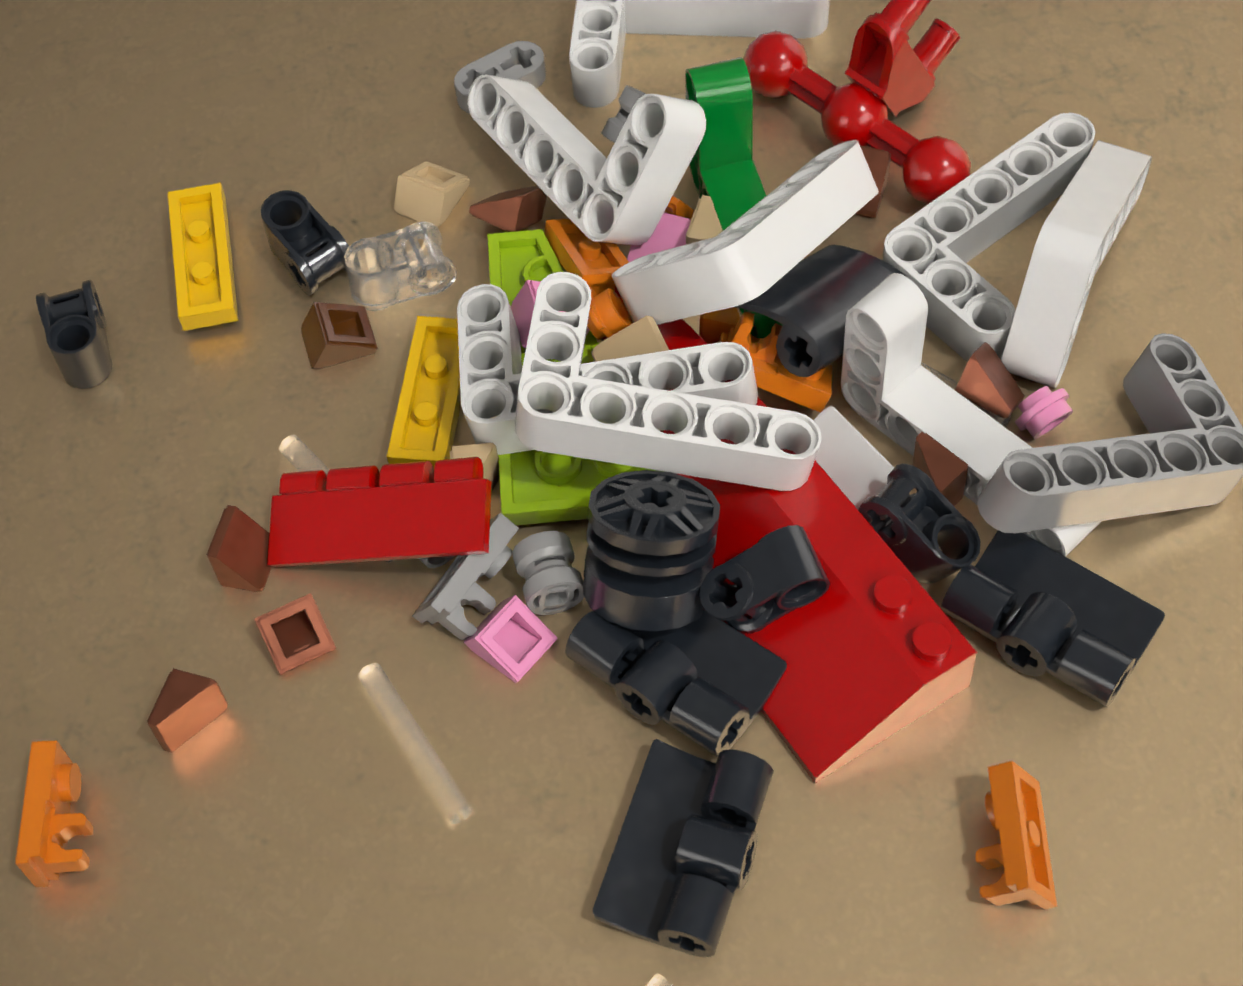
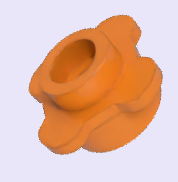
[587,287,632,340]

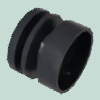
[583,470,720,631]

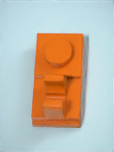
[544,219,629,295]
[718,312,832,413]
[15,740,93,887]
[975,761,1057,910]

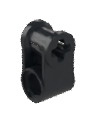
[261,190,357,296]
[36,280,112,389]
[858,464,981,584]
[699,525,830,633]

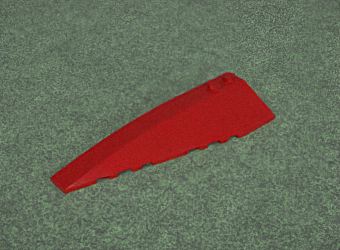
[601,287,977,783]

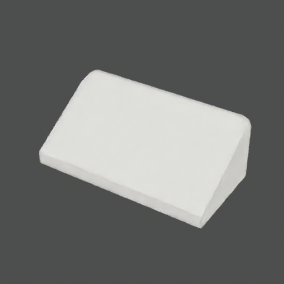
[813,405,894,520]

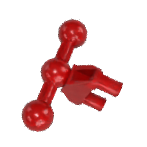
[743,0,971,204]

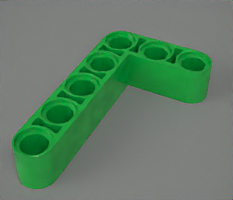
[685,57,783,339]

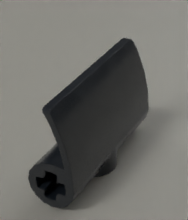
[734,245,907,377]
[941,530,1165,707]
[565,611,787,757]
[593,739,774,957]

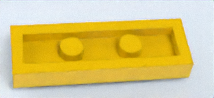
[168,183,238,331]
[387,316,461,468]

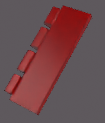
[267,457,492,567]

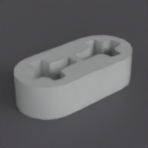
[454,41,546,113]

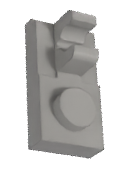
[412,513,519,640]

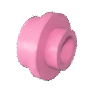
[1015,386,1073,439]

